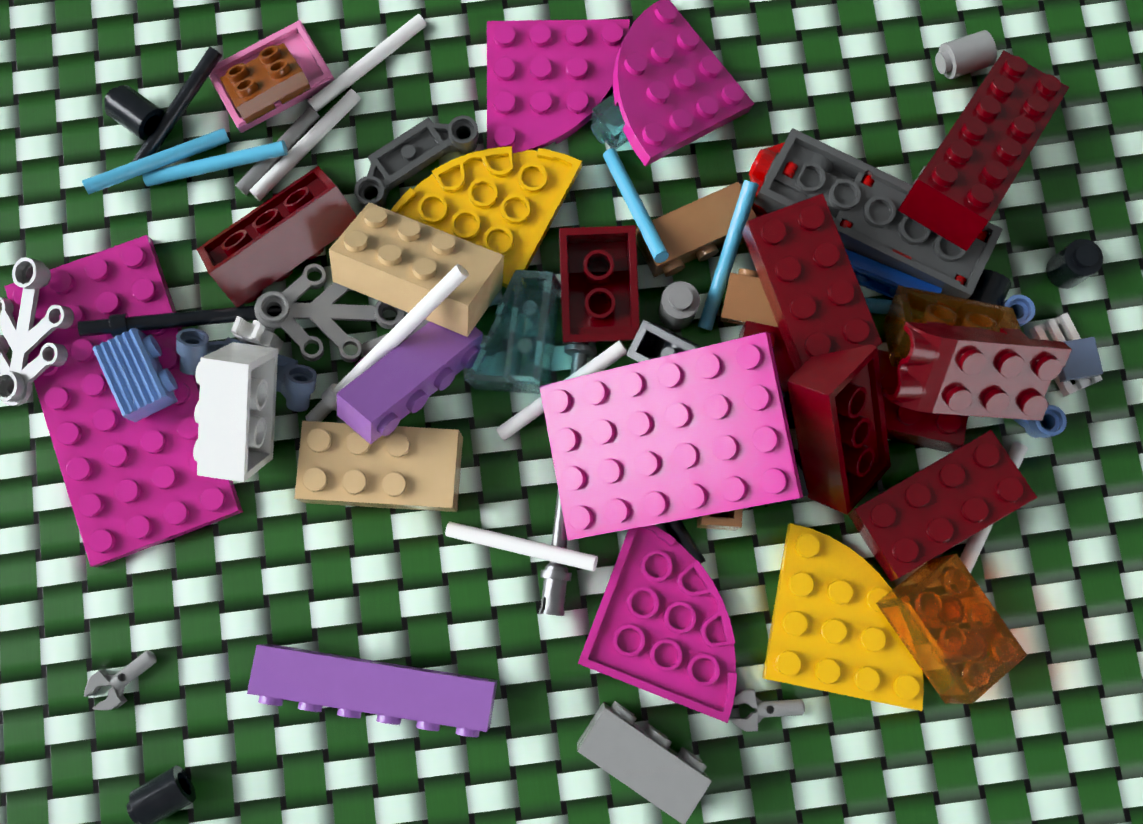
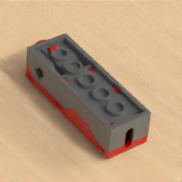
[748,128,1003,312]

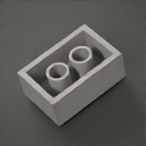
[577,701,712,824]

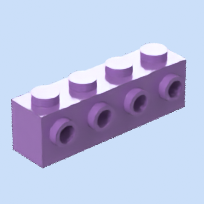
[337,322,483,444]

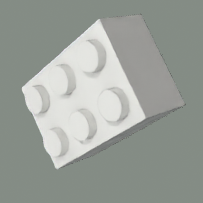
[193,342,278,482]

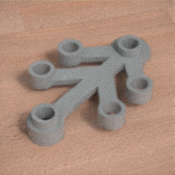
[0,257,74,406]
[254,264,405,363]

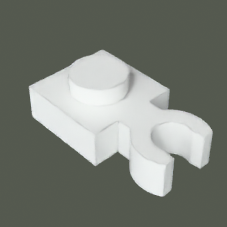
[231,316,284,354]

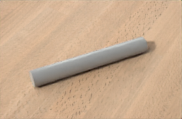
[235,107,320,196]

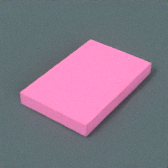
[208,20,334,133]

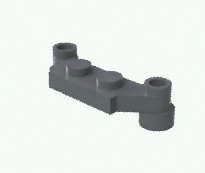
[354,115,479,208]

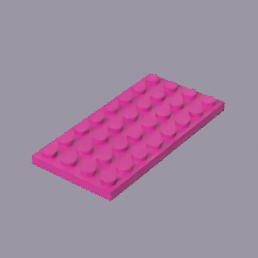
[4,235,243,567]

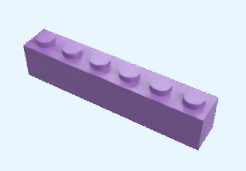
[247,644,498,738]

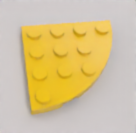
[390,146,582,292]
[762,523,924,711]

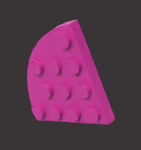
[613,0,754,167]
[487,19,630,153]
[578,525,737,723]

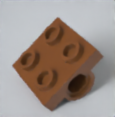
[220,43,311,124]

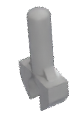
[84,650,157,710]
[729,689,805,732]

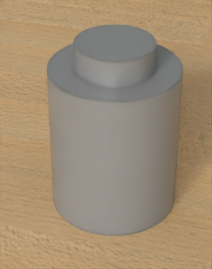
[935,30,997,79]
[658,281,700,330]

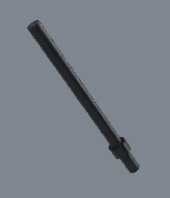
[78,300,313,338]

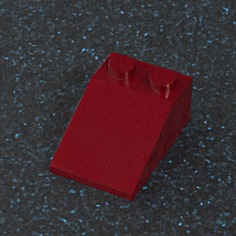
[559,225,640,343]

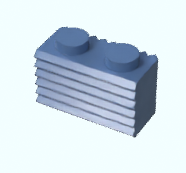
[92,328,178,422]

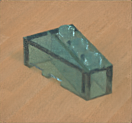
[464,270,561,394]

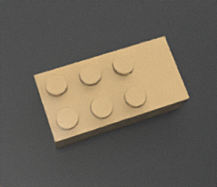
[329,202,504,337]
[294,421,463,512]

